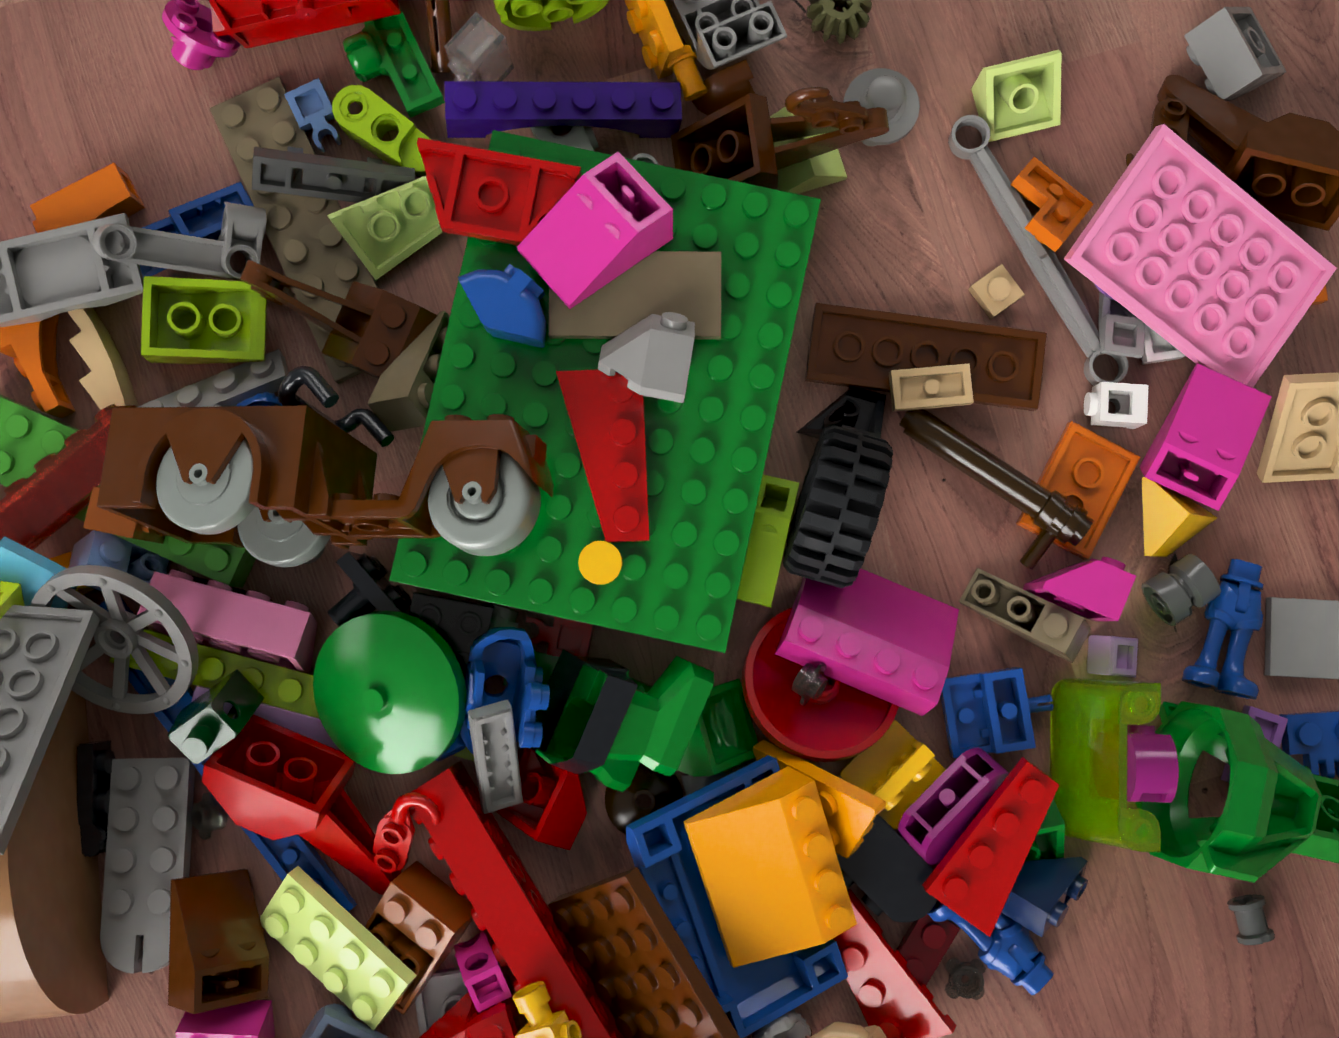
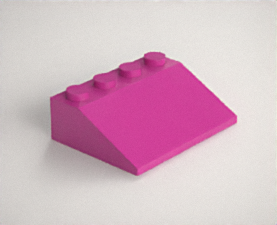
[775,569,959,716]

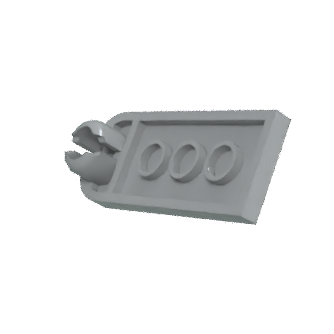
[100,758,195,973]

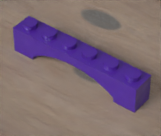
[444,81,682,138]

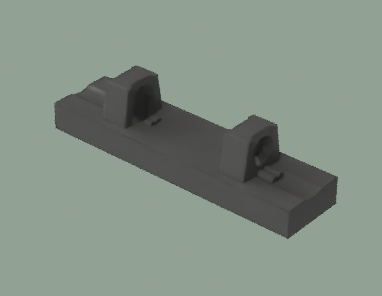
[252,146,415,203]

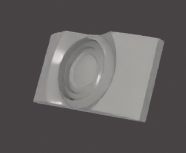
[0,213,143,327]

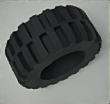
[783,425,893,588]

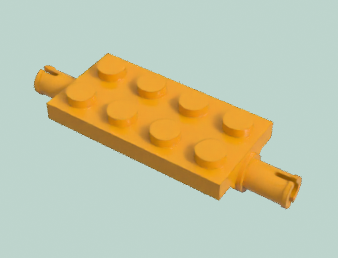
[624,0,708,101]

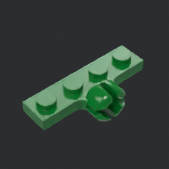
[343,8,445,118]

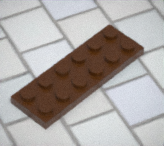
[805,303,1047,411]

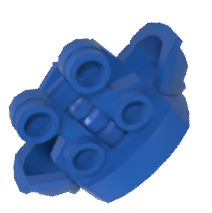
[460,627,550,754]

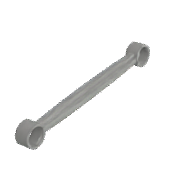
[948,115,1128,386]

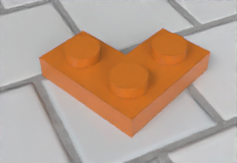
[1010,157,1094,252]

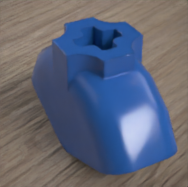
[457,264,547,348]

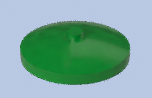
[313,610,467,774]

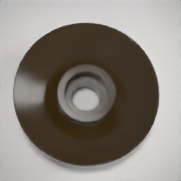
[605,763,683,835]

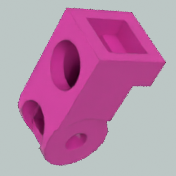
[454,931,512,1013]

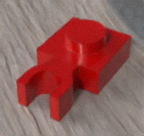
[526,617,595,657]

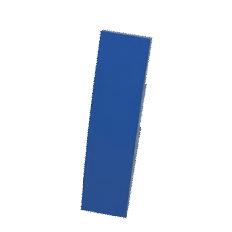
[140,182,254,280]

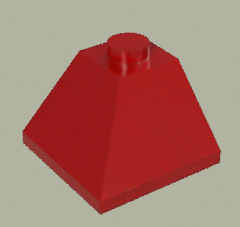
[495,748,587,850]

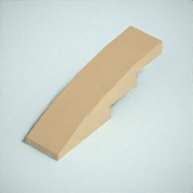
[68,307,139,422]

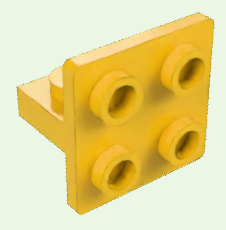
[840,719,946,829]

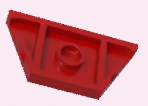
[417,137,582,246]

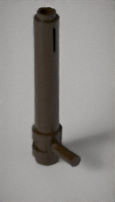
[899,409,1094,570]

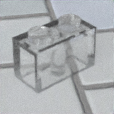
[444,12,514,81]

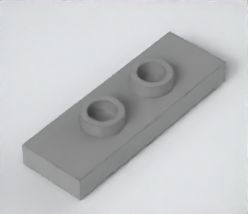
[468,699,523,814]

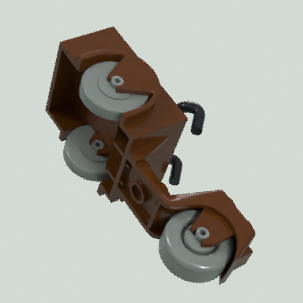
[97,366,554,568]

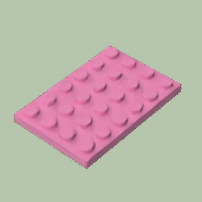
[1064,124,1337,388]

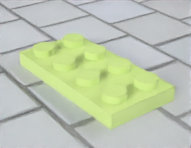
[260,866,417,1031]

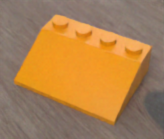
[683,766,857,968]

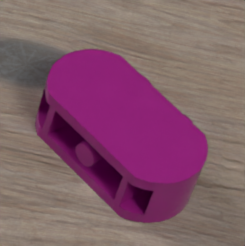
[1096,724,1179,803]
[898,747,1009,865]

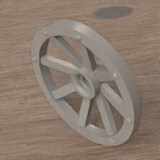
[30,565,199,714]

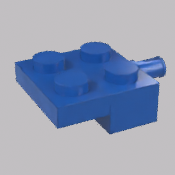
[940,667,1054,758]

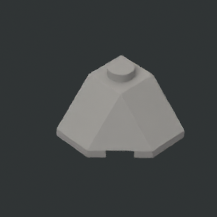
[598,312,695,403]

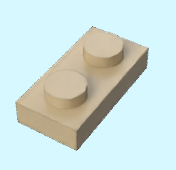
[889,363,974,412]

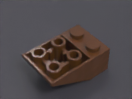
[168,869,269,1014]

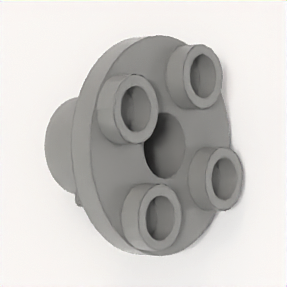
[843,68,920,147]

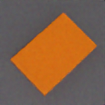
[1016,421,1141,560]

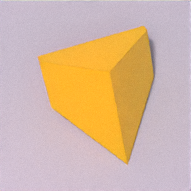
[1142,477,1217,557]

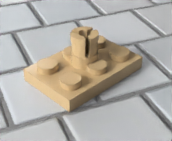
[1257,372,1339,483]

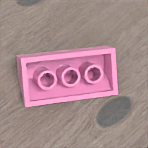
[137,570,317,674]

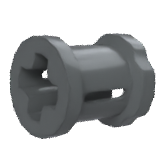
[1227,894,1275,945]

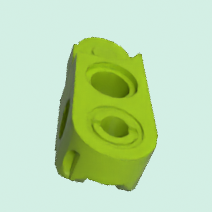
[332,85,431,177]

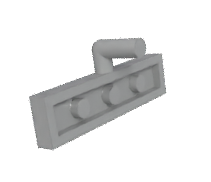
[135,349,289,408]

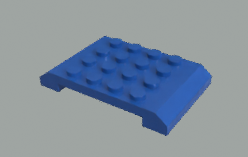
[626,755,848,1038]

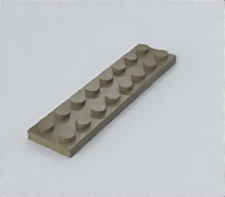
[209,77,378,384]

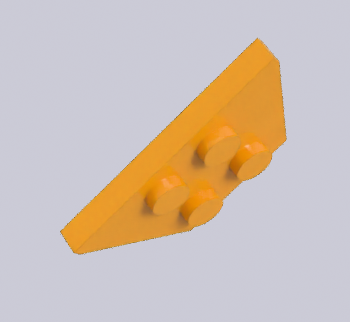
[753,739,886,859]

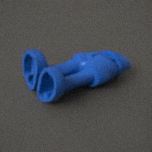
[1182,559,1264,700]
[928,900,1054,995]

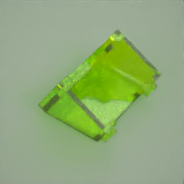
[1050,678,1161,852]

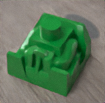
[678,678,758,777]

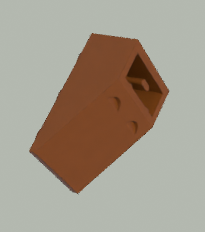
[365,861,474,1015]

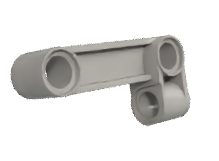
[92,201,266,280]

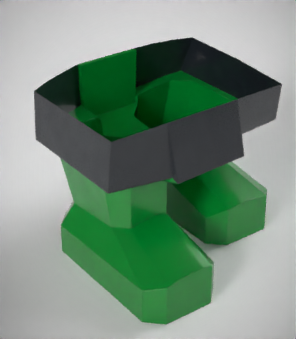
[531,649,714,792]

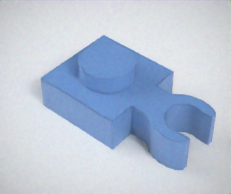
[284,78,341,152]

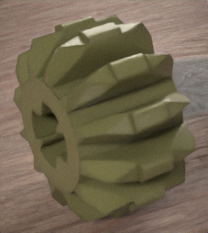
[806,0,872,45]

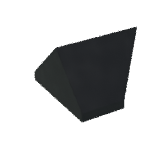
[796,387,886,439]

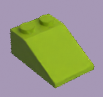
[141,276,267,364]

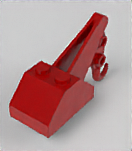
[202,714,441,895]

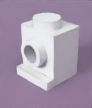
[1084,382,1149,429]

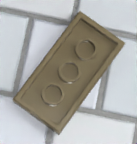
[548,251,721,340]

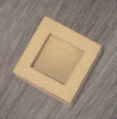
[968,264,1025,320]

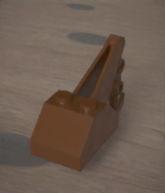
[1126,75,1339,231]
[671,87,889,190]
[240,260,438,379]

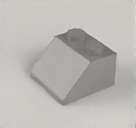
[1184,7,1287,101]

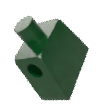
[168,669,264,764]

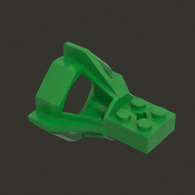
[1132,701,1339,883]

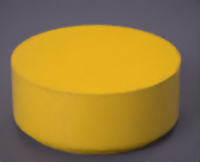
[578,541,622,585]

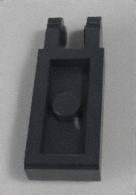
[77,740,115,858]

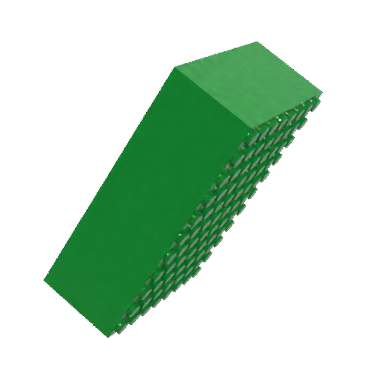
[389,130,821,653]

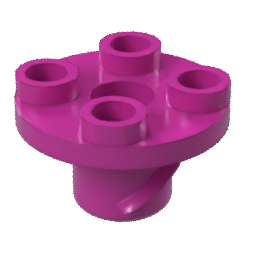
[162,0,240,70]

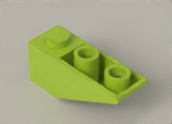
[737,474,800,608]

